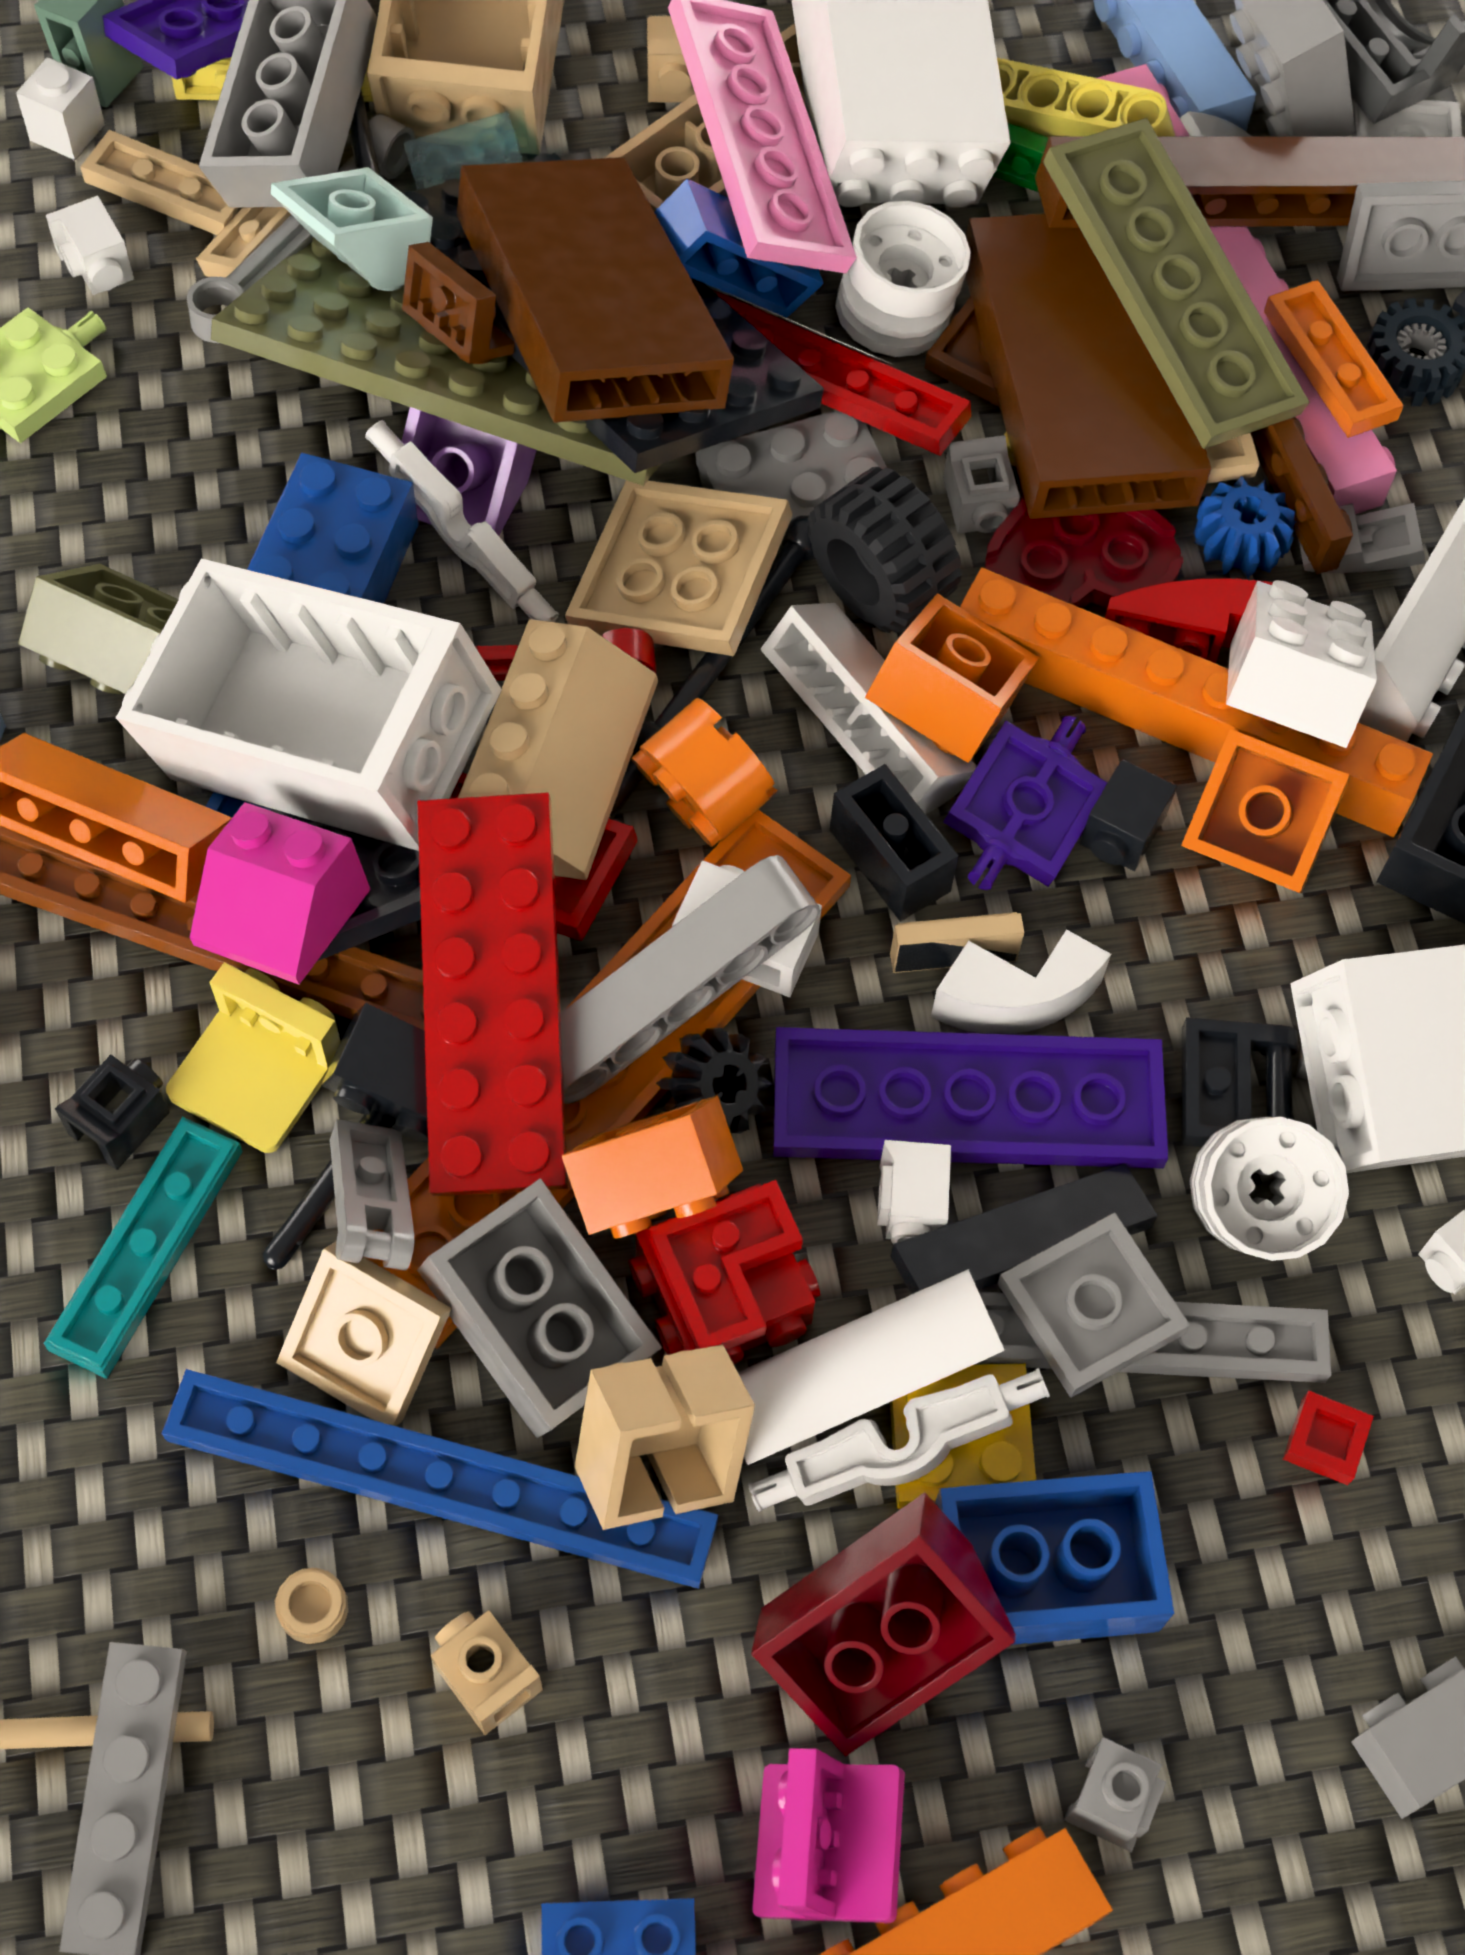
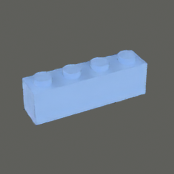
[1094,0,1257,131]

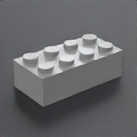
[199,0,377,208]

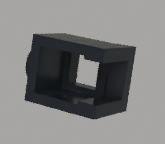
[55,1054,170,1170]

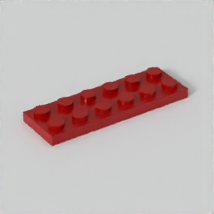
[417,792,568,1197]

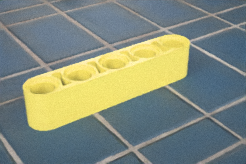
[997,58,1176,137]

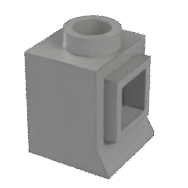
[943,435,1020,534]
[1064,1737,1166,1852]

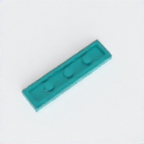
[43,1117,243,1379]

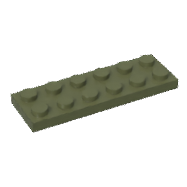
[1043,118,1310,449]

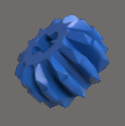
[1194,476,1295,579]

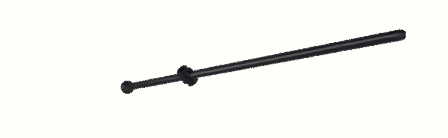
[262,515,816,1270]

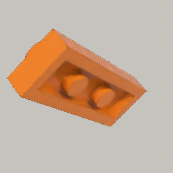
[1264,279,1404,438]

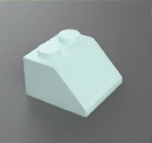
[271,167,433,291]

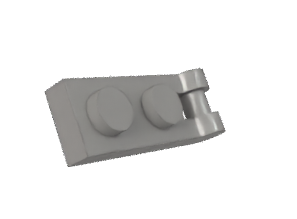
[330,1119,414,1271]

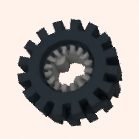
[1365,298,1465,406]

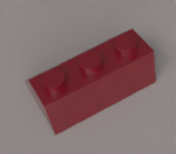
[751,1492,1016,1757]

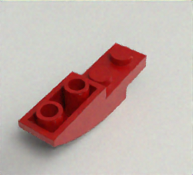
[1105,578,1273,664]

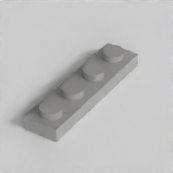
[59,1642,187,1955]

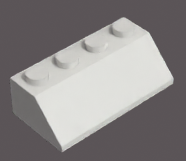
[1358,498,1465,742]

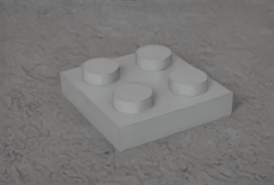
[997,1213,1190,1398]

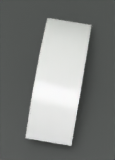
[931,930,1111,1034]

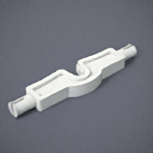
[365,420,559,622]
[748,1368,1050,1512]

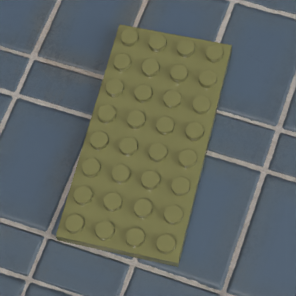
[211,237,661,486]

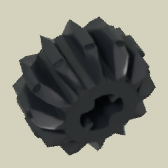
[656,1028,772,1134]

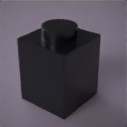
[1080,759,1177,872]

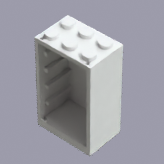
[792,0,1010,208]
[116,558,502,851]
[1290,945,1465,1173]

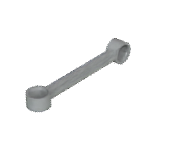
[187,114,415,343]

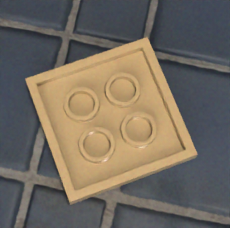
[565,480,793,656]

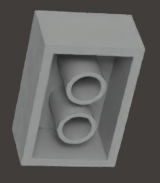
[1230,0,1355,137]
[417,1178,662,1439]

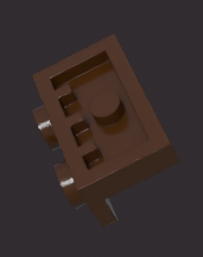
[402,242,515,364]

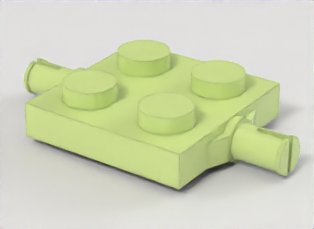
[0,307,107,444]

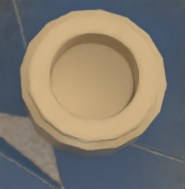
[275,1568,349,1644]

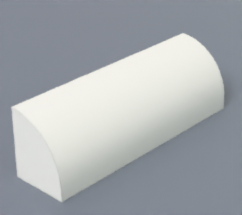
[760,603,977,814]
[738,1269,1005,1465]

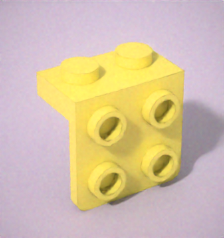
[166,962,341,1153]

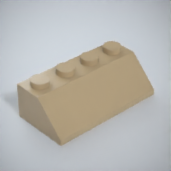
[458,619,658,880]

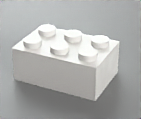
[1226,580,1377,748]

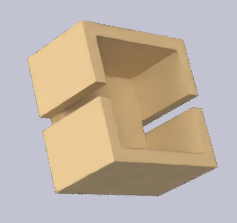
[575,1345,755,1530]

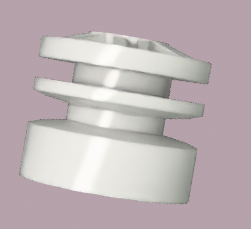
[835,201,971,357]
[1190,1117,1349,1261]

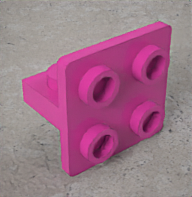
[752,1749,905,1923]

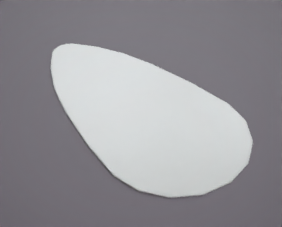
[718,289,893,365]

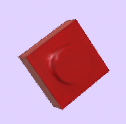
[1282,1390,1374,1485]

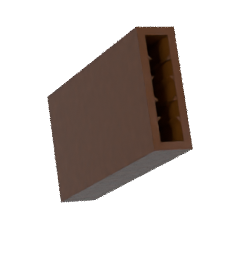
[457,157,734,423]
[965,214,1212,519]

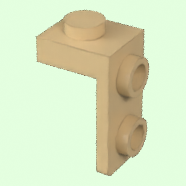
[647,16,695,102]

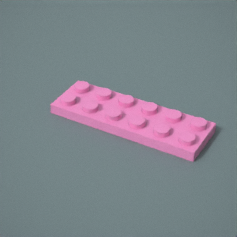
[668,0,857,273]

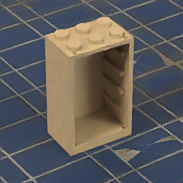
[367,0,564,155]

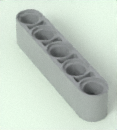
[560,855,820,1104]

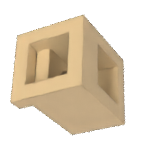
[430,1610,543,1735]

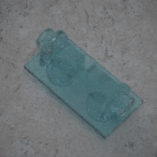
[403,111,523,190]

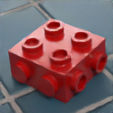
[628,1183,820,1365]

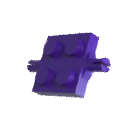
[943,716,1107,890]

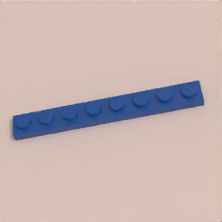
[162,1369,718,1589]

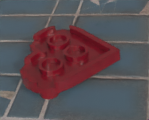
[985,497,1183,609]

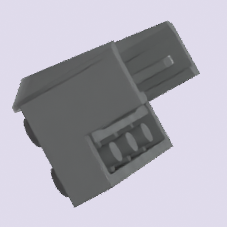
[1323,0,1465,124]

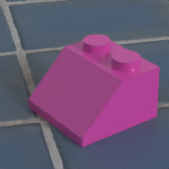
[190,802,371,985]

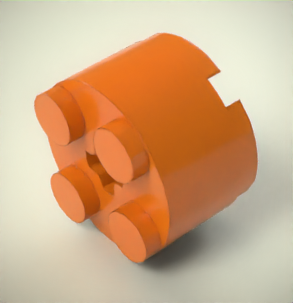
[631,698,778,847]

